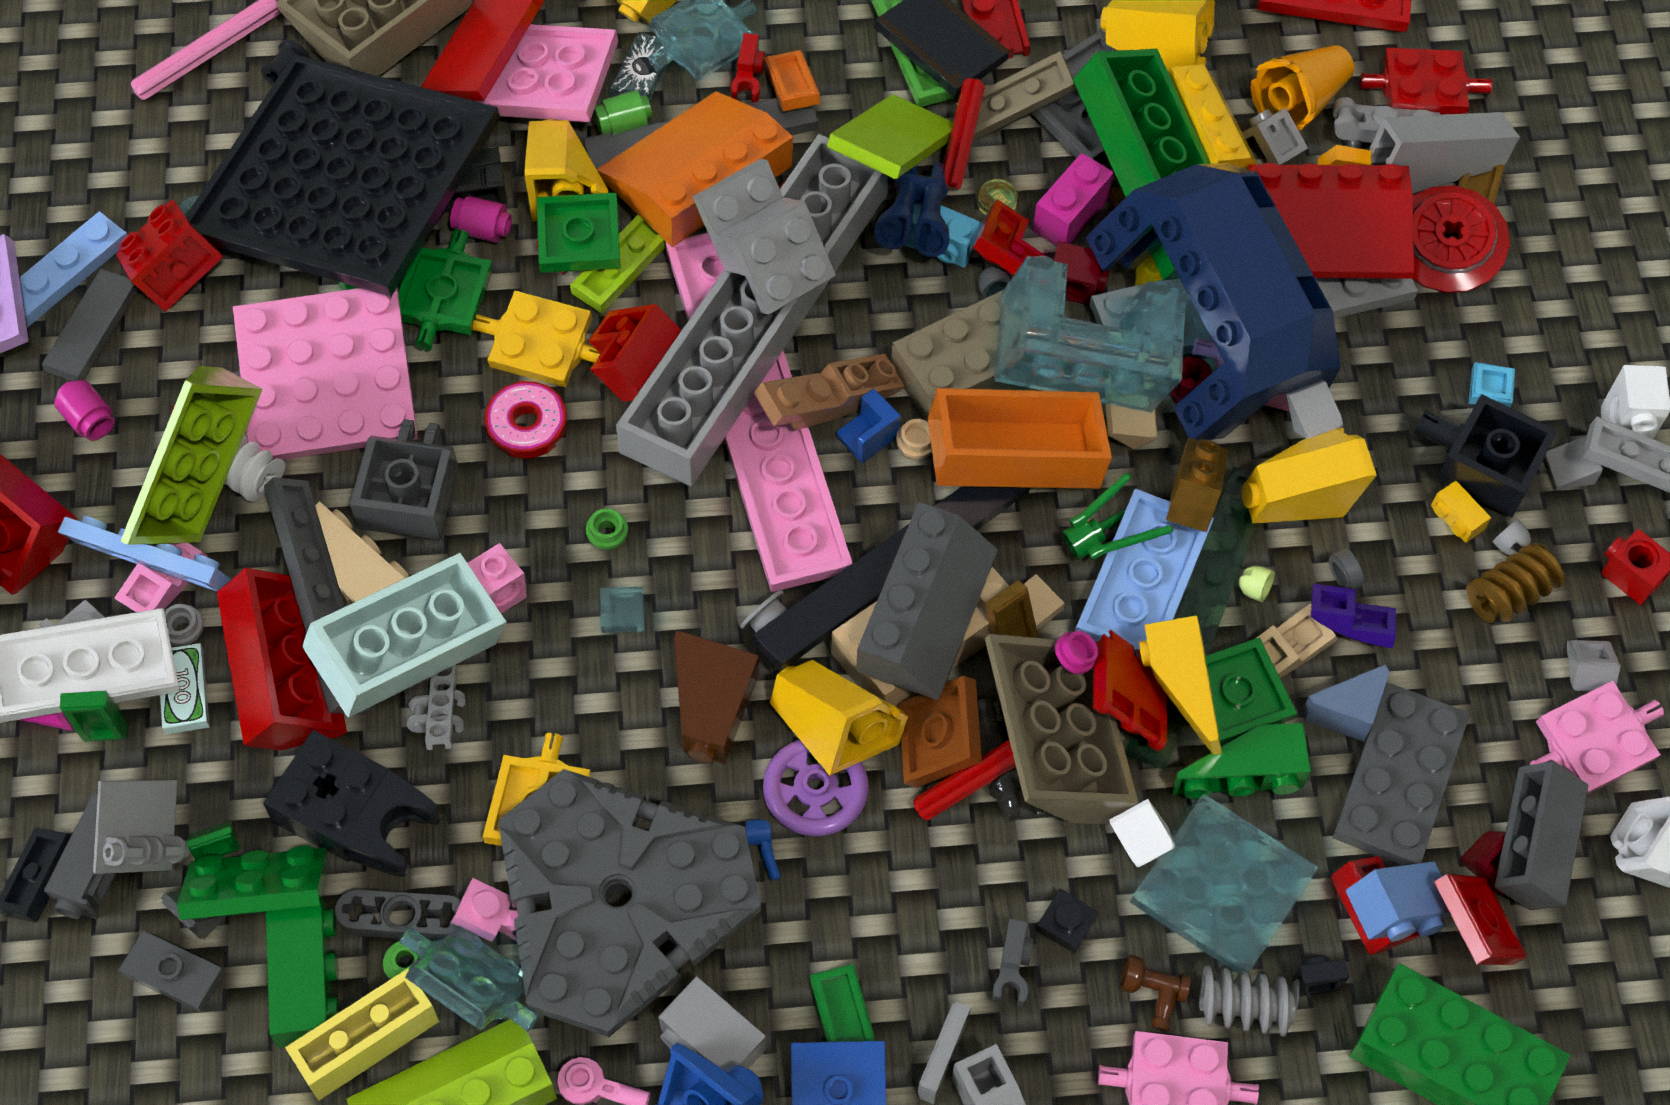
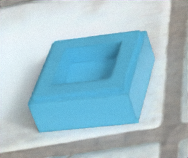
[1469,362,1515,407]

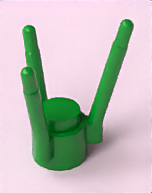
[1062,473,1173,560]

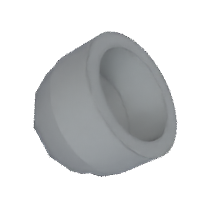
[1492,519,1531,555]

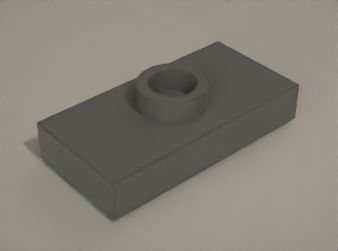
[118,931,225,1013]

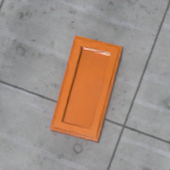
[765,50,820,112]

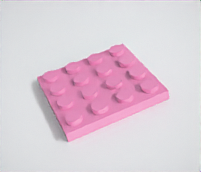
[233,288,418,461]

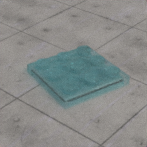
[1130,794,1319,974]

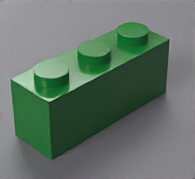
[266,898,341,1048]

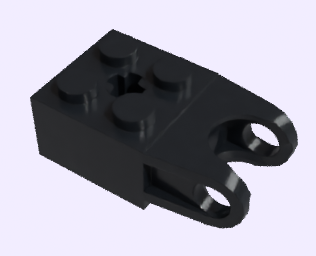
[263,730,444,877]

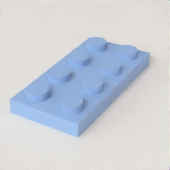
[1075,489,1214,656]

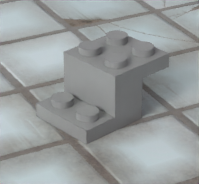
[692,159,836,315]

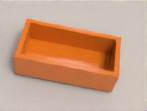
[927,388,1112,489]

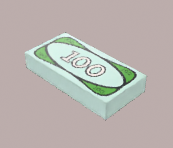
[160,643,210,734]

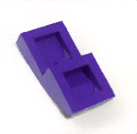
[1310,583,1396,648]

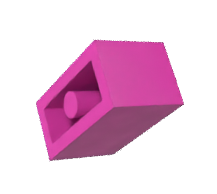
[1032,153,1114,247]

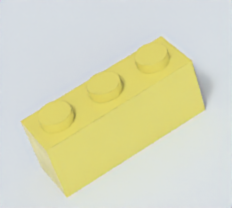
[285,968,439,1101]

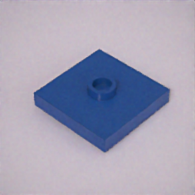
[791,1041,886,1105]

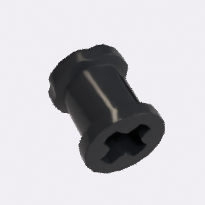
[261,39,311,86]

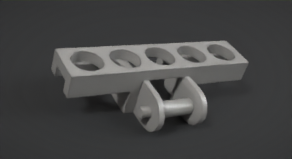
[407,665,466,750]

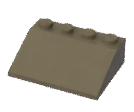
[276,0,473,76]
[985,634,1138,825]

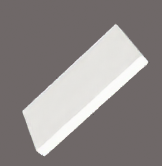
[0,608,179,723]

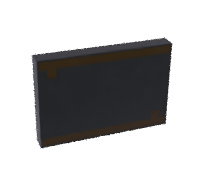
[874,0,1010,98]

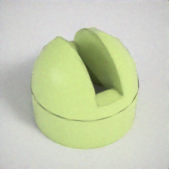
[1239,565,1275,602]

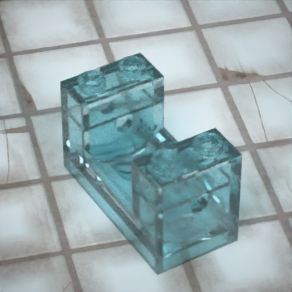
[995,256,1186,413]

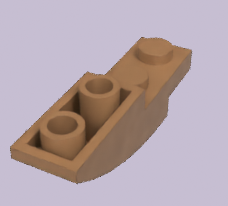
[754,354,905,430]

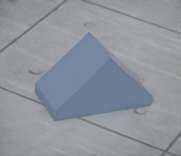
[1301,665,1390,742]

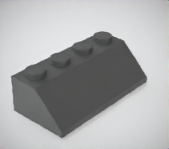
[856,502,998,700]

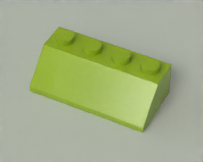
[346,1016,557,1105]

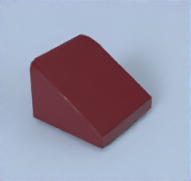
[1460,831,1506,896]

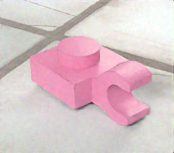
[451,878,518,942]

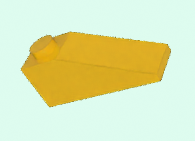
[1139,615,1222,755]

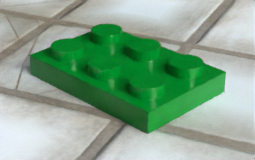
[177,845,329,920]

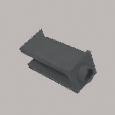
[44,793,117,919]

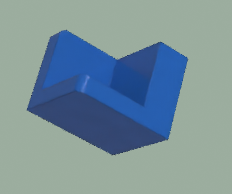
[837,388,901,463]

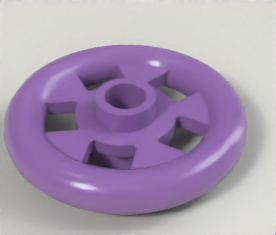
[763,739,869,837]

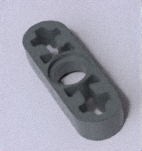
[335,890,467,942]

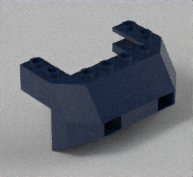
[1086,163,1341,440]

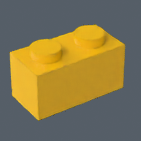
[1431,481,1491,543]

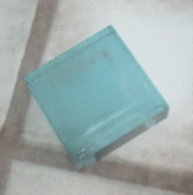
[600,587,644,633]

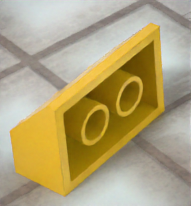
[1168,64,1258,169]

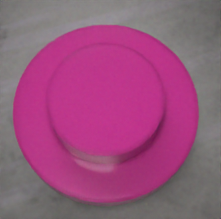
[1055,631,1098,674]

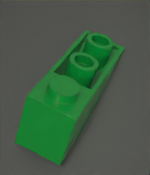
[1171,723,1311,799]

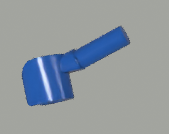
[746,820,781,881]

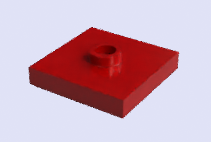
[1434,874,1527,965]

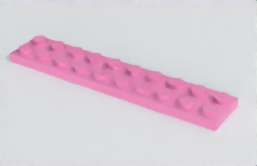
[666,233,853,592]

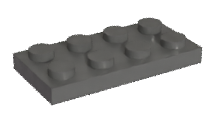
[1332,682,1470,866]

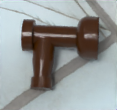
[1120,954,1191,1032]

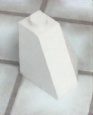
[1610,796,1670,888]

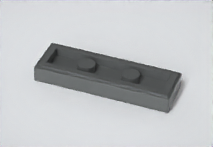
[42,269,139,381]

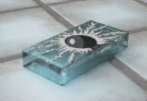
[610,32,675,101]

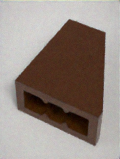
[674,630,760,764]

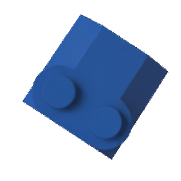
[655,1043,763,1105]

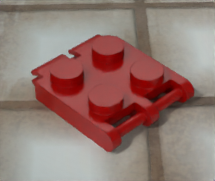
[1093,630,1167,751]

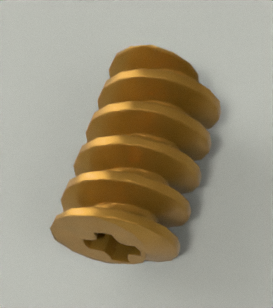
[1466,543,1565,623]

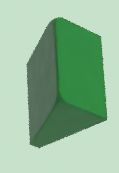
[186,820,241,861]

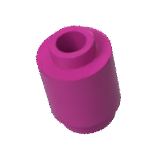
[450,196,512,243]
[54,380,115,441]

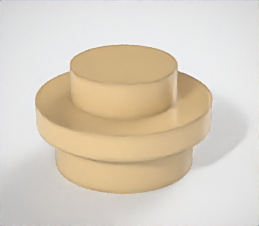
[896,419,932,459]

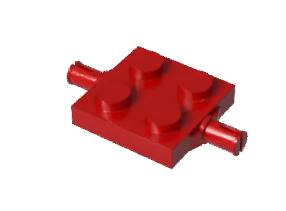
[1359,48,1492,115]

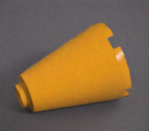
[1250,45,1354,131]

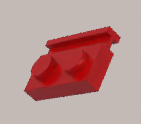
[960,0,1030,59]

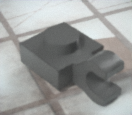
[992,918,1033,1008]

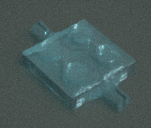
[649,0,756,81]
[400,926,539,1032]

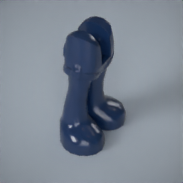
[874,162,950,257]

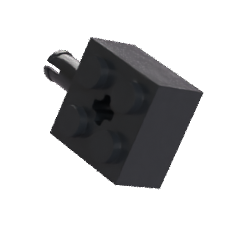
[1414,394,1558,518]

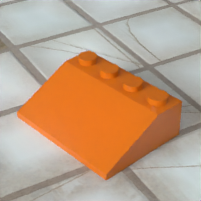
[597,91,793,247]

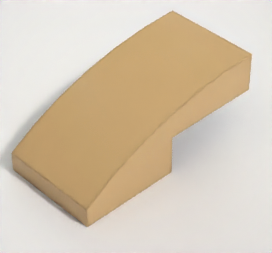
[1255,604,1338,678]

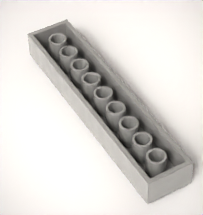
[616,134,888,487]

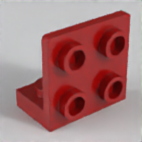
[116,199,224,312]

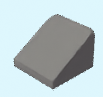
[1286,380,1343,439]
[1544,436,1603,490]
[1567,640,1621,691]

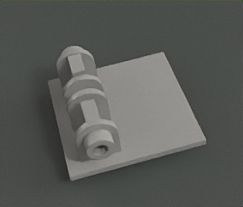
[93,780,190,874]

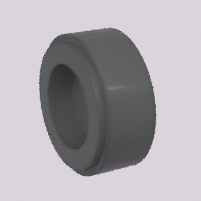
[1329,548,1364,589]

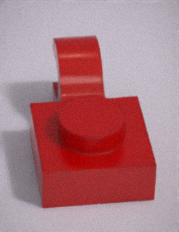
[731,33,765,103]

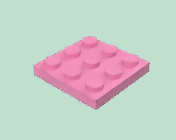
[476,24,618,122]

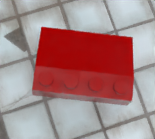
[1248,163,1414,279]

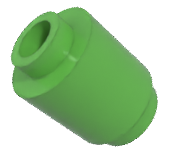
[593,90,653,135]

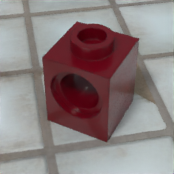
[1046,241,1110,306]

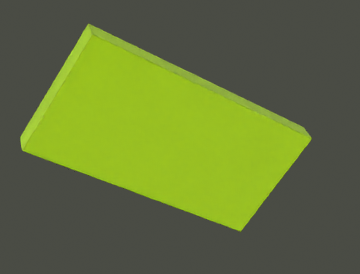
[827,94,953,179]

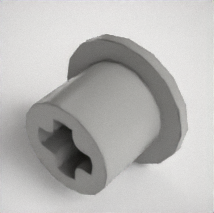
[740,589,788,632]

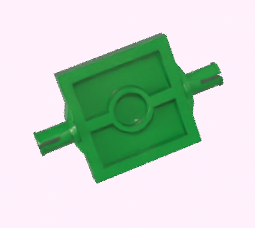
[398,229,493,351]

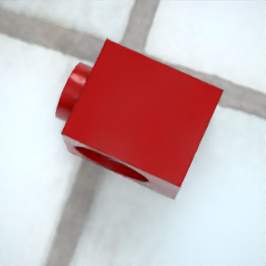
[1601,528,1670,606]

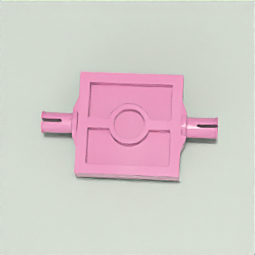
[1530,681,1664,794]
[1098,1031,1259,1105]

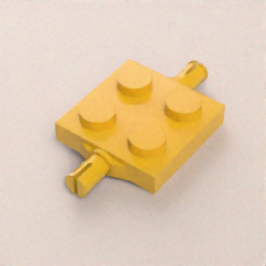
[473,291,600,388]
[483,732,592,846]

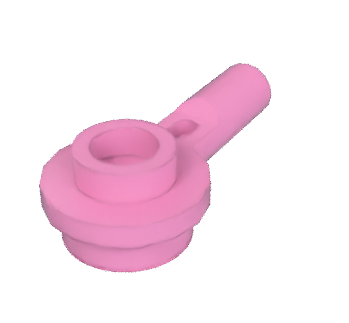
[557,1057,651,1105]

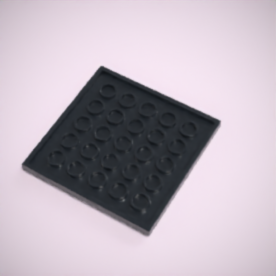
[186,54,501,297]

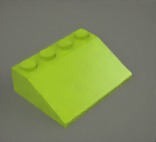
[121,366,263,545]

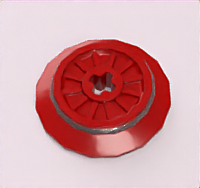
[1412,185,1510,293]

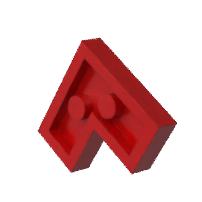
[972,199,1053,288]

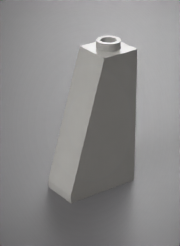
[1369,112,1520,194]

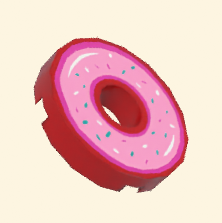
[484,381,567,458]

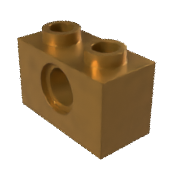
[1166,437,1229,533]

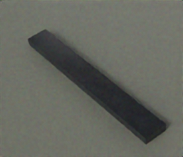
[752,486,1031,672]

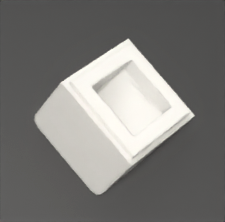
[1109,799,1175,867]

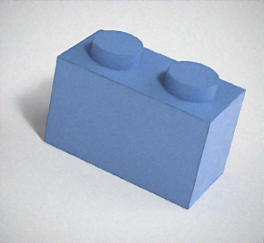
[1345,861,1451,942]

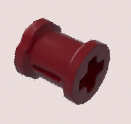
[1170,356,1212,404]

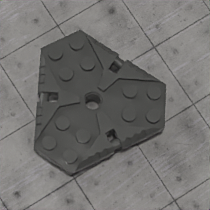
[498,769,761,1037]

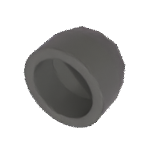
[978,267,1013,299]

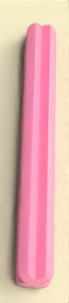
[131,0,281,100]

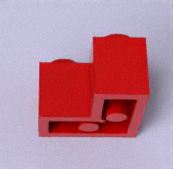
[588,304,682,402]

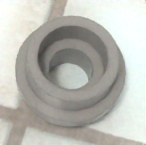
[164,604,204,646]

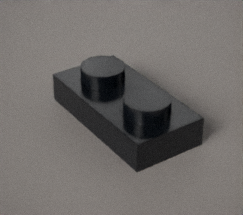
[0,828,71,923]

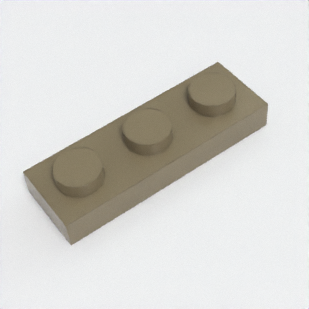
[956,51,1077,141]

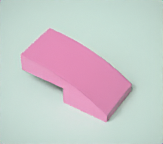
[114,543,208,612]

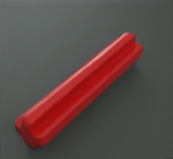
[943,78,985,190]
[913,740,1016,820]

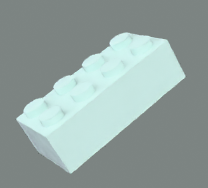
[302,553,506,718]

